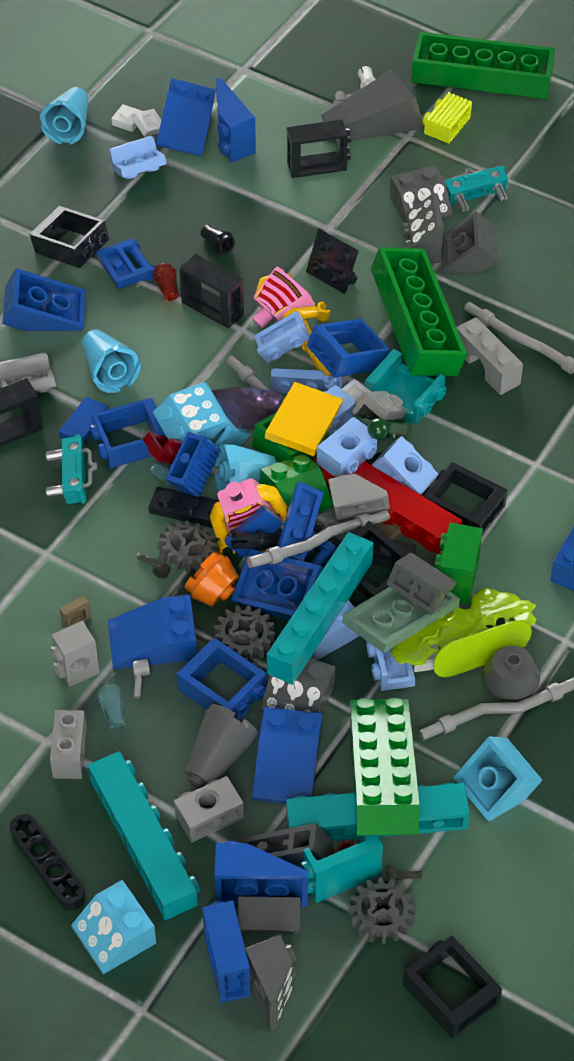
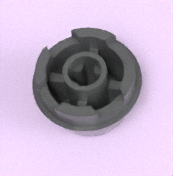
[483,646,540,702]

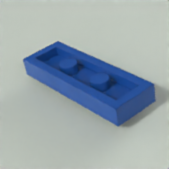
[277,481,324,562]

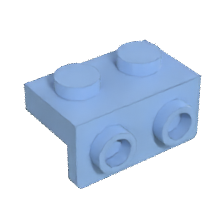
[109,136,167,179]
[254,311,310,363]
[366,641,415,691]

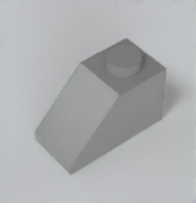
[328,474,390,520]

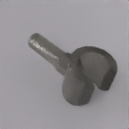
[137,553,171,579]
[380,866,422,886]

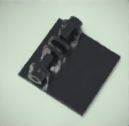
[306,228,359,294]

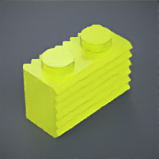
[423,92,472,144]

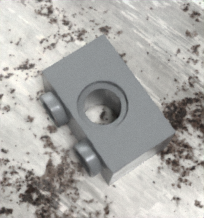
[50,621,100,687]
[50,710,87,779]
[174,776,244,843]

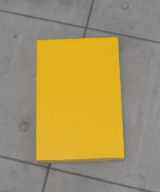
[265,382,343,456]

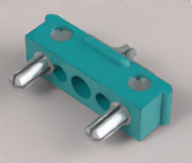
[445,166,509,212]
[46,434,97,504]

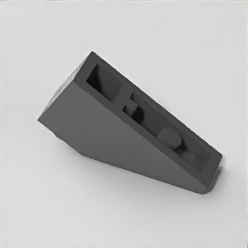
[237,823,333,867]

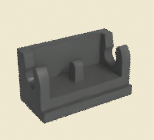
[386,553,456,614]
[238,897,300,934]

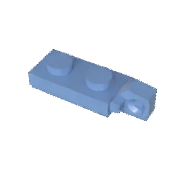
[271,368,342,393]

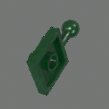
[355,414,413,440]

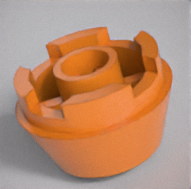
[184,552,239,607]

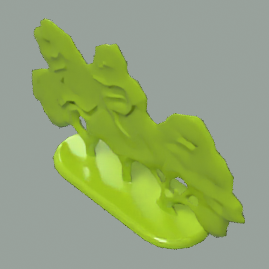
[390,588,537,678]

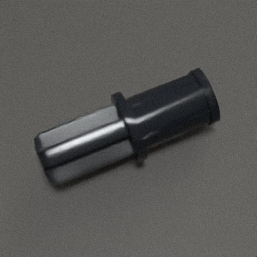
[231,530,281,551]

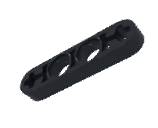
[10,814,85,910]

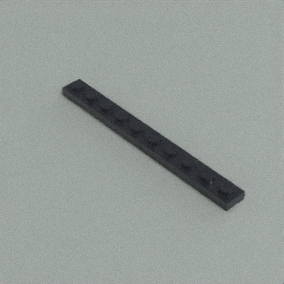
[148,487,416,569]

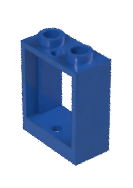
[306,318,390,378]
[90,397,166,469]
[177,638,267,719]
[202,901,251,1003]

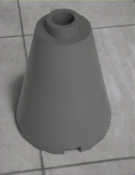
[185,704,259,788]

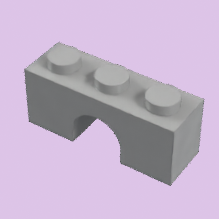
[456,317,523,395]

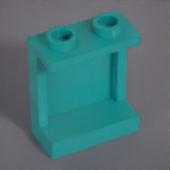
[365,349,446,424]
[300,835,383,903]

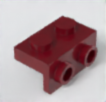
[142,432,183,465]

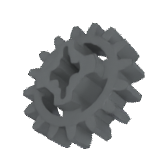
[157,520,218,573]
[214,605,275,662]
[349,877,416,944]

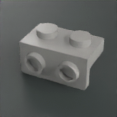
[0,353,56,393]
[352,391,408,420]

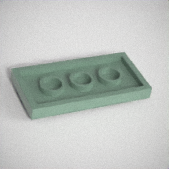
[342,587,460,653]

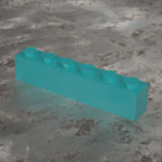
[267,532,373,685]
[87,751,200,920]
[286,782,470,841]

